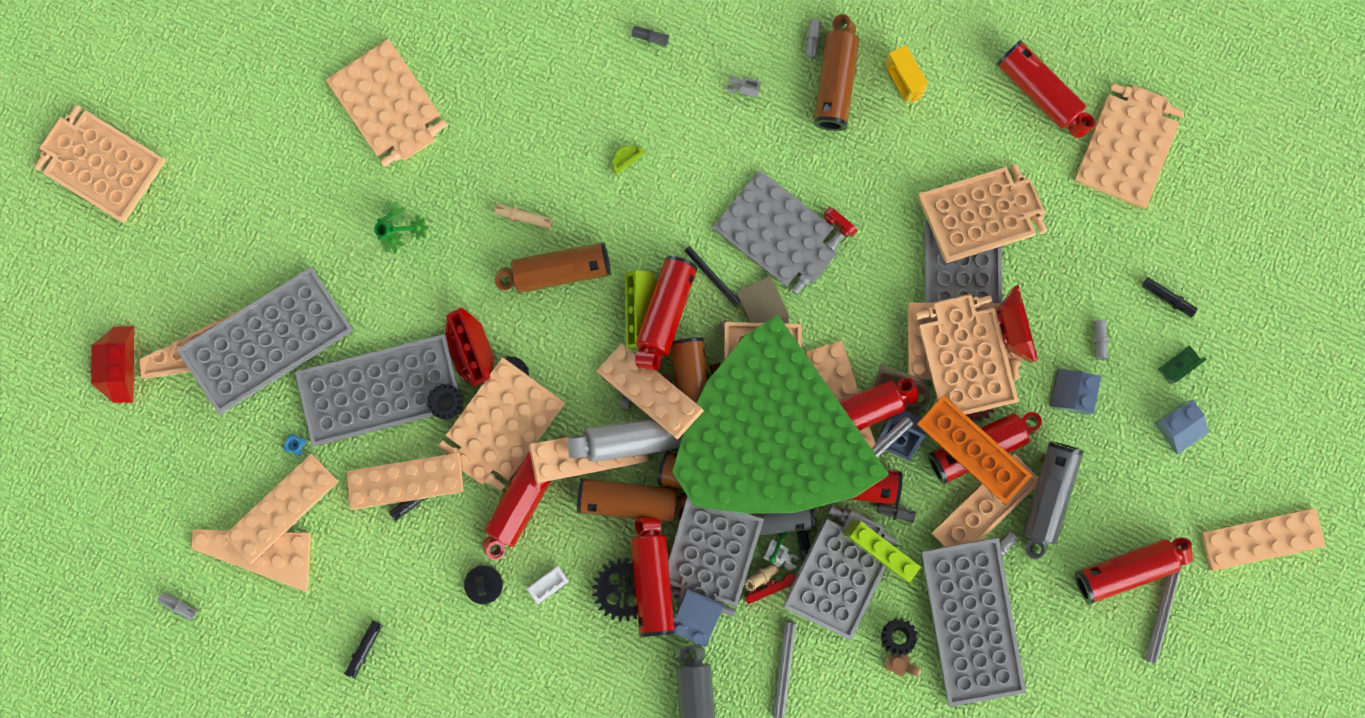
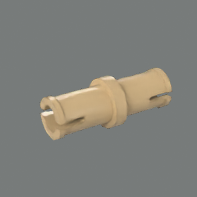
[745,563,779,591]

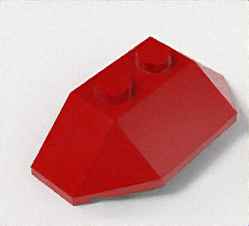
[997,285,1038,363]
[445,308,495,386]
[91,326,135,403]

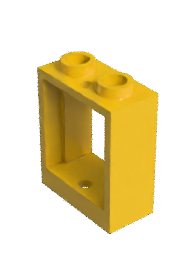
[884,44,929,103]

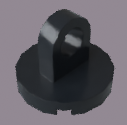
[464,565,503,604]

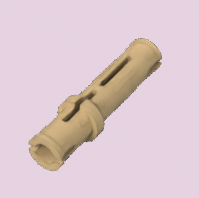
[494,203,553,230]

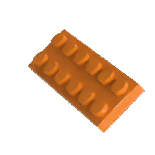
[916,395,1032,504]

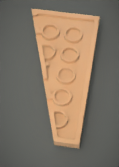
[139,305,248,379]
[192,529,311,592]

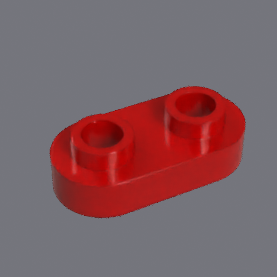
[824,207,858,237]

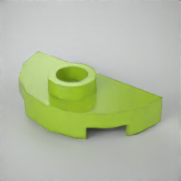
[612,145,646,176]

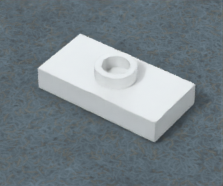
[527,565,569,605]

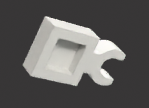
[763,539,799,571]

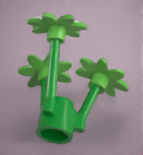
[374,201,428,253]

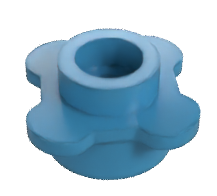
[283,434,306,456]

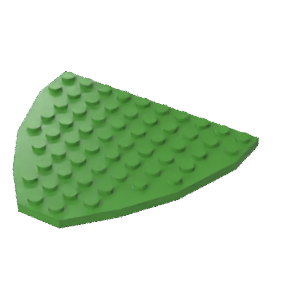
[672,315,889,514]

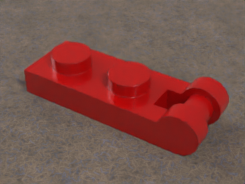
[744,573,796,604]

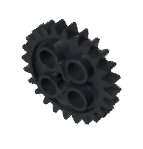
[592,558,637,622]

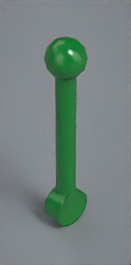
[769,532,788,563]

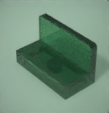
[1158,345,1207,384]

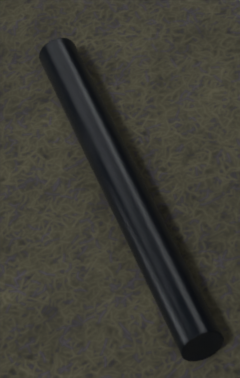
[684,246,740,307]

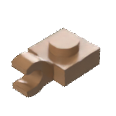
[884,652,921,677]

